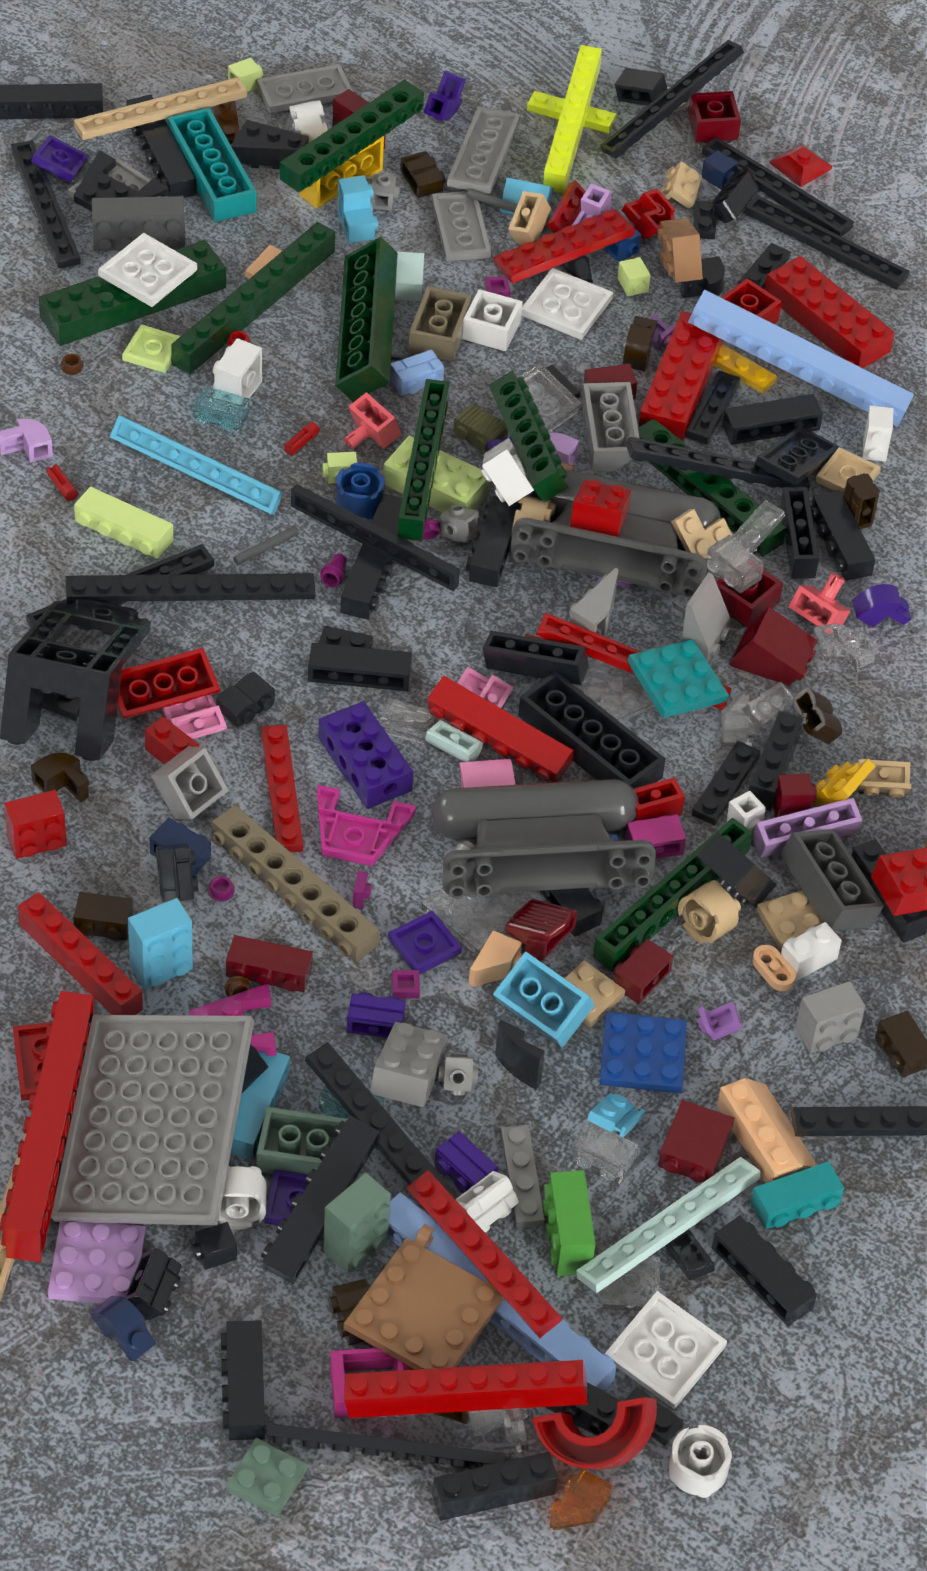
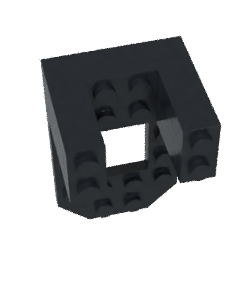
[0,598,151,761]

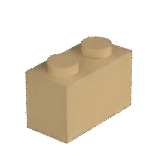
[508,191,551,245]

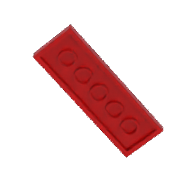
[493,209,635,284]

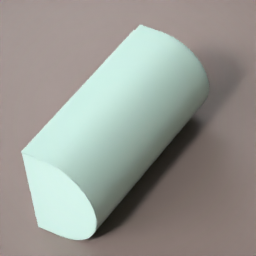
[425,720,483,762]

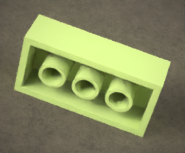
[383,436,491,513]

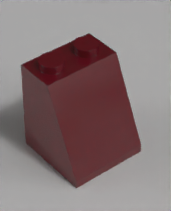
[729,607,818,686]

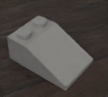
[681,572,731,662]

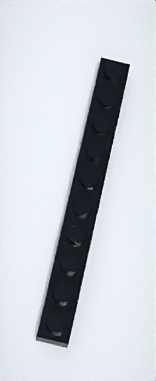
[65,573,316,602]

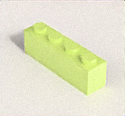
[74,486,174,559]

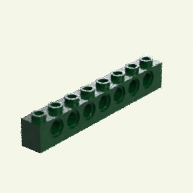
[280,79,424,192]
[489,370,568,502]
[398,379,450,541]
[638,419,786,557]
[593,818,753,972]

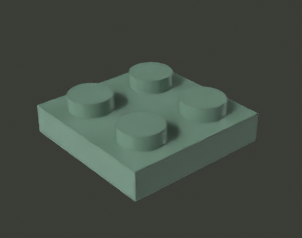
[226,1438,308,1517]

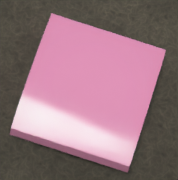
[458,667,514,708]
[161,694,227,739]
[459,759,515,787]

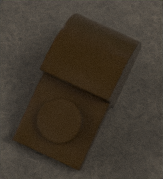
[623,316,658,372]
[31,753,89,802]

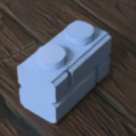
[390,350,444,396]

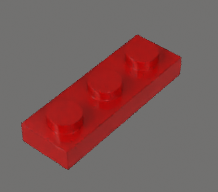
[547,180,586,233]

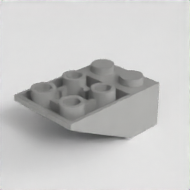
[569,568,619,657]

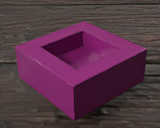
[484,276,510,298]
[353,871,372,909]
[392,970,420,999]

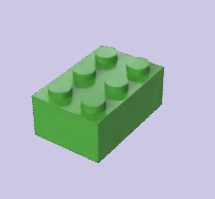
[542,1170,595,1276]

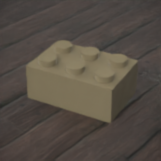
[408,286,472,362]

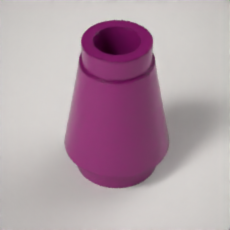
[320,553,347,587]

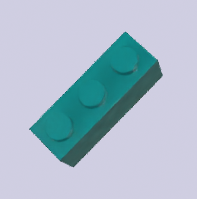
[750,1161,844,1230]

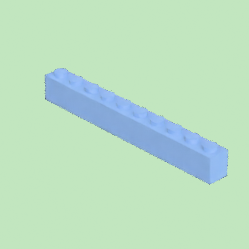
[688,290,914,427]
[388,1192,616,1391]

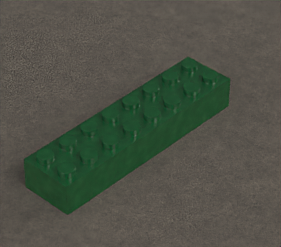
[335,236,398,402]
[39,240,226,346]

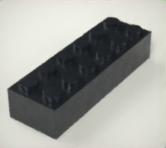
[518,671,666,789]

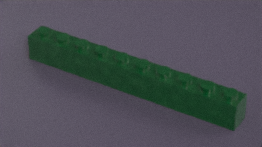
[171,222,335,375]

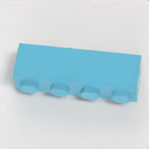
[231,1051,290,1160]

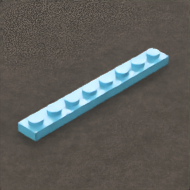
[110,415,284,515]

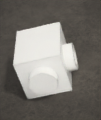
[727,791,766,832]

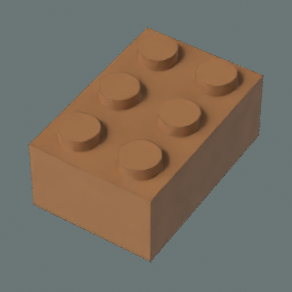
[658,218,703,283]

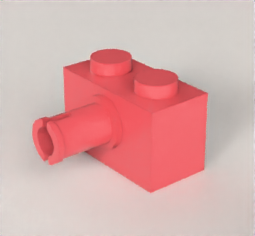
[343,392,402,450]
[788,573,850,632]

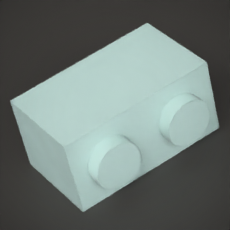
[395,252,424,302]

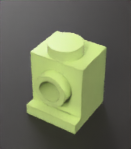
[322,452,357,484]

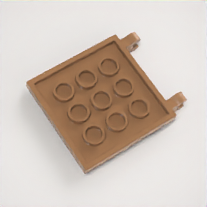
[344,1224,504,1370]

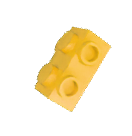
[812,759,875,808]

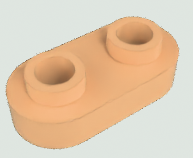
[752,945,796,991]

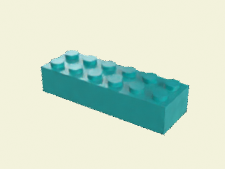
[167,107,257,222]

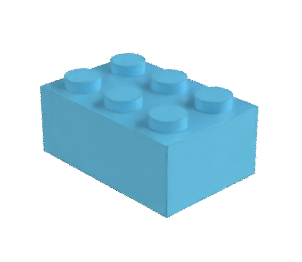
[128,898,193,990]
[493,951,595,1048]

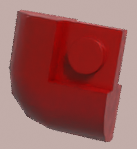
[621,188,676,239]

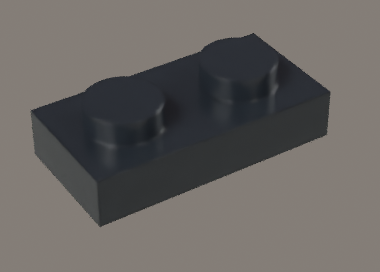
[693,201,717,240]
[318,626,373,648]
[624,1387,683,1446]

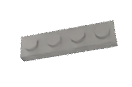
[500,1125,545,1228]

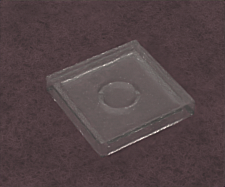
[602,1257,660,1311]

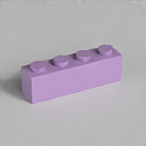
[752,798,863,858]

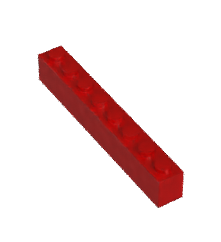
[344,1360,587,1418]

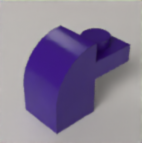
[423,71,466,121]
[852,584,911,627]

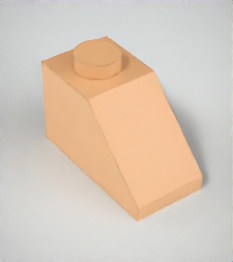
[469,931,523,987]

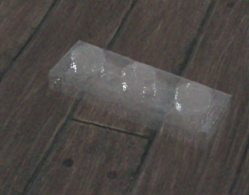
[742,682,793,729]

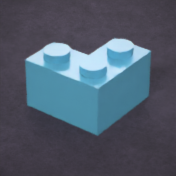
[338,175,378,243]

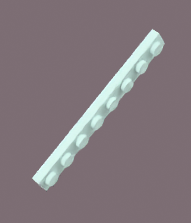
[576,1157,761,1293]

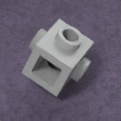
[368,173,400,211]
[440,505,479,543]
[438,1052,478,1095]

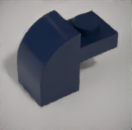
[90,1296,156,1361]

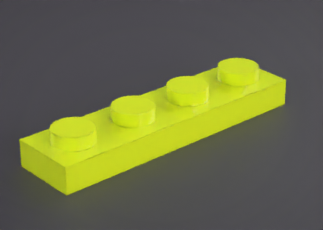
[527,91,616,133]

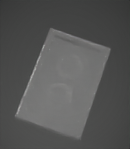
[519,362,583,433]

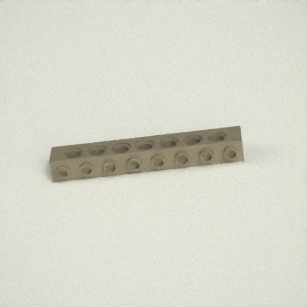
[212,805,380,963]

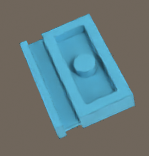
[587,1093,646,1138]

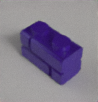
[346,992,406,1038]
[434,1131,499,1193]

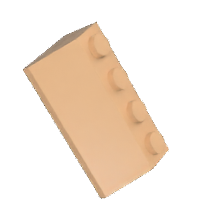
[717,1078,817,1183]

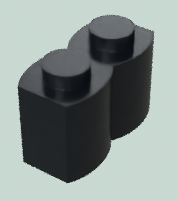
[216,671,275,727]

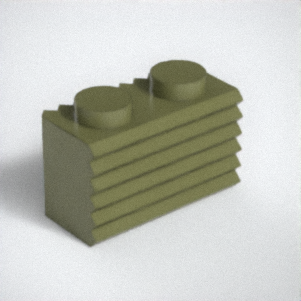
[453,403,509,452]

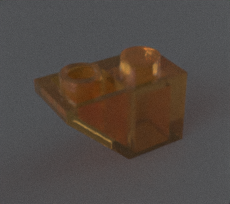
[548,1468,613,1530]

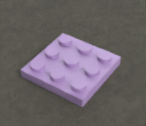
[48,1221,146,1303]

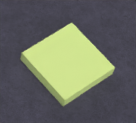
[122,324,180,373]

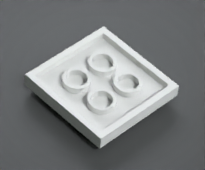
[98,233,197,307]
[521,268,613,340]
[605,1291,727,1409]

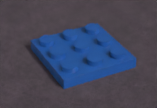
[600,1012,687,1094]

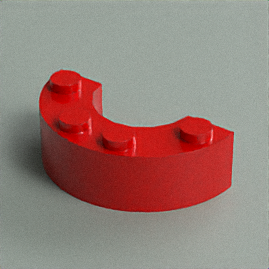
[532,1397,657,1470]

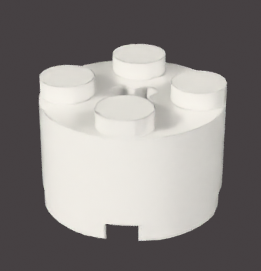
[289,100,328,142]
[219,1166,267,1230]
[669,1425,732,1498]

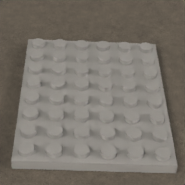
[51,1015,254,1225]

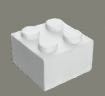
[462,289,523,351]
[213,338,262,411]

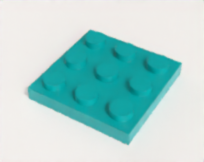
[627,639,729,719]

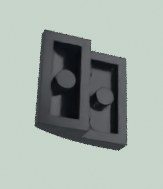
[495,1020,545,1089]

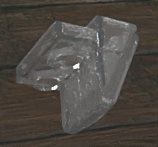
[467,1408,530,1453]

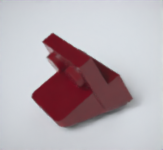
[505,899,577,962]

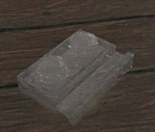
[379,698,437,745]

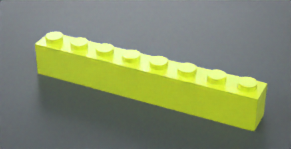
[543,45,602,194]

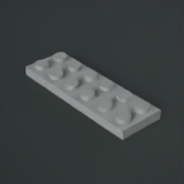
[447,106,521,194]

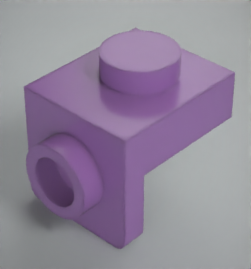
[650,314,676,350]
[697,1001,743,1040]

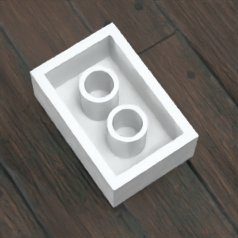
[481,438,534,506]

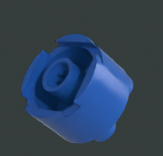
[336,463,385,519]

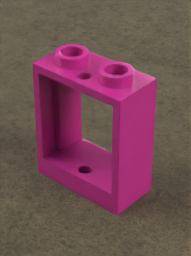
[330,1348,408,1418]

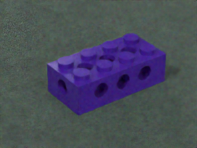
[318,701,414,809]

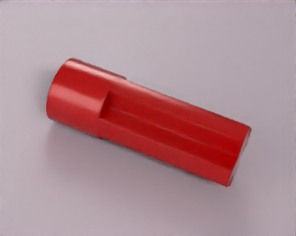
[284,422,320,456]
[46,464,78,501]

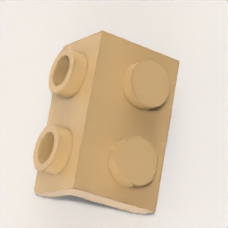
[661,161,702,209]
[857,759,911,798]

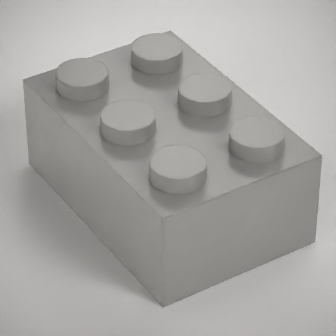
[371,1022,448,1107]

